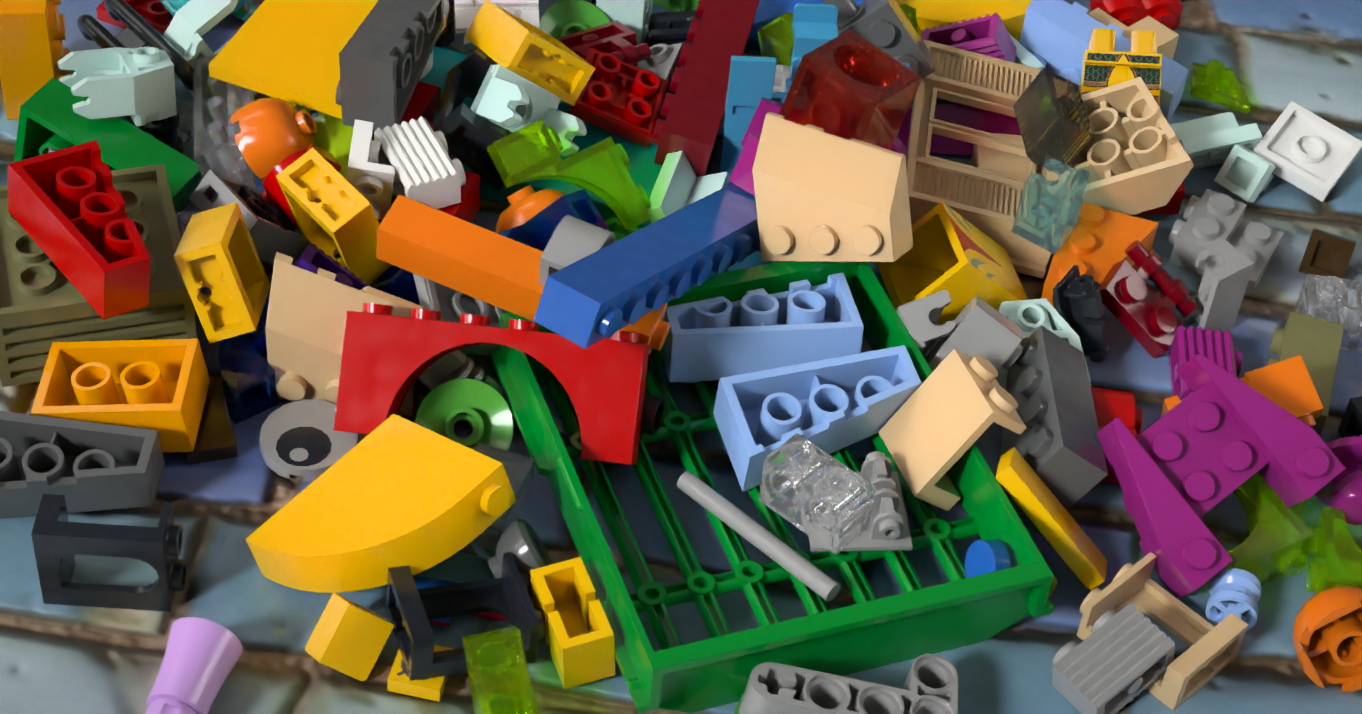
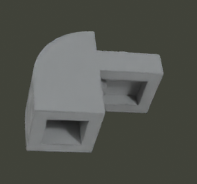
[539,215,615,286]

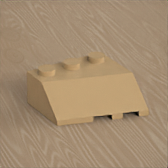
[1059,77,1194,215]
[752,112,913,262]
[265,252,423,416]

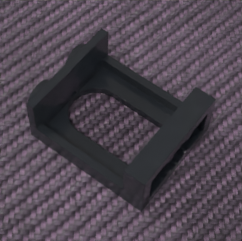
[433,49,530,190]
[31,494,187,612]
[385,552,545,681]

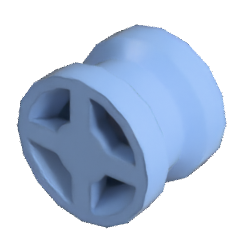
[1205,568,1262,630]

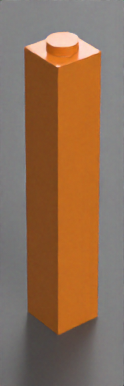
[376,195,670,354]

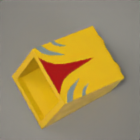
[876,202,1029,326]

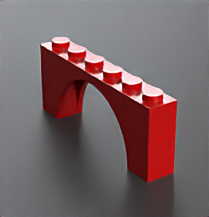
[334,303,650,465]

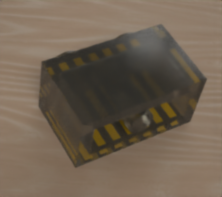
[1013,68,1094,172]

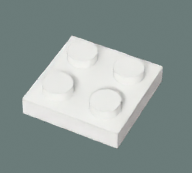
[1253,101,1362,202]

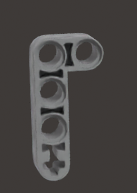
[738,654,958,714]

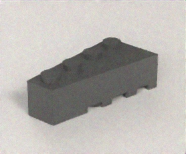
[998,325,1108,534]
[0,411,165,519]

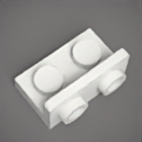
[346,119,395,219]

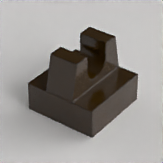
[1299,228,1356,285]

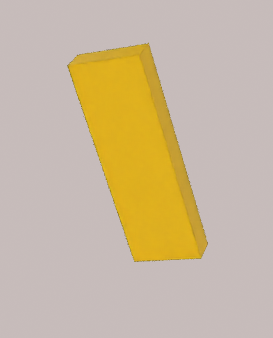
[996,447,1107,590]

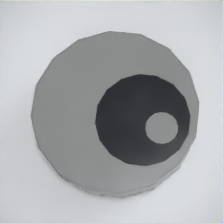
[259,399,359,482]

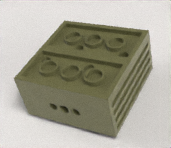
[0,164,197,387]

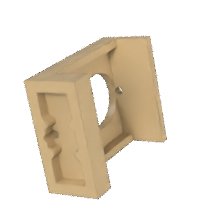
[1077,552,1248,711]

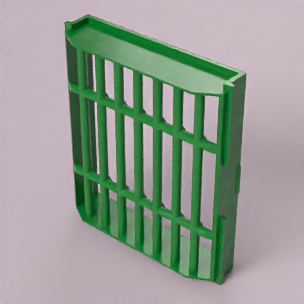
[490,261,1054,714]

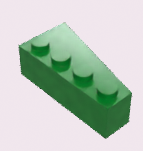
[14,77,203,217]

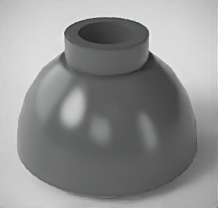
[487,518,553,587]

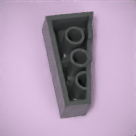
[336,0,444,131]

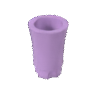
[145,617,243,714]

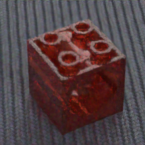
[779,30,923,150]

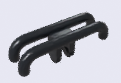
[77,0,201,91]

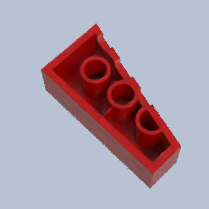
[8,140,150,320]

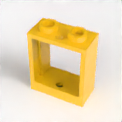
[464,0,596,106]
[276,148,392,284]
[173,202,271,344]

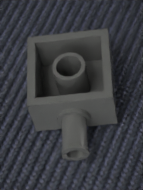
[823,0,935,98]

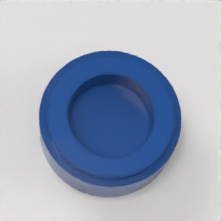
[965,540,1011,578]

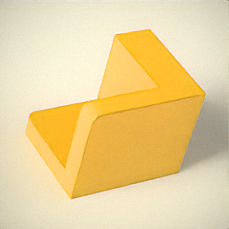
[305,592,395,682]

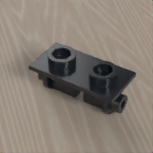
[1052,265,1111,362]

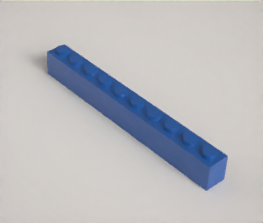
[533,183,761,349]

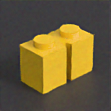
[530,557,615,689]

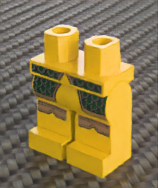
[1079,28,1162,108]

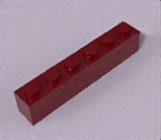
[650,0,760,177]

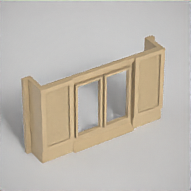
[906,39,1067,279]

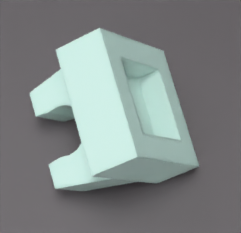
[1214,144,1276,203]

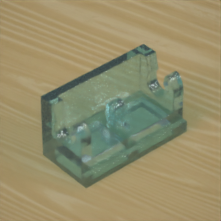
[1011,159,1090,255]

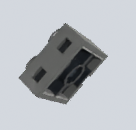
[189,169,310,271]

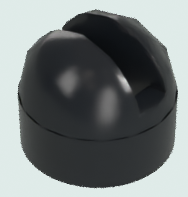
[640,395,665,436]

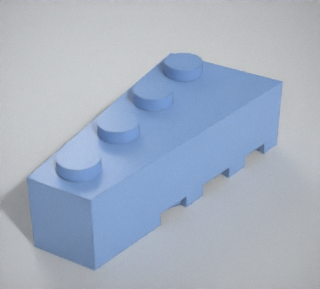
[1019,0,1189,121]
[662,272,864,383]
[713,345,921,492]

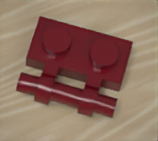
[556,21,651,67]
[1100,240,1197,358]

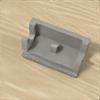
[1179,237,1254,332]
[896,289,956,357]

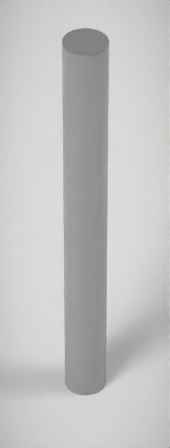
[677,471,840,602]

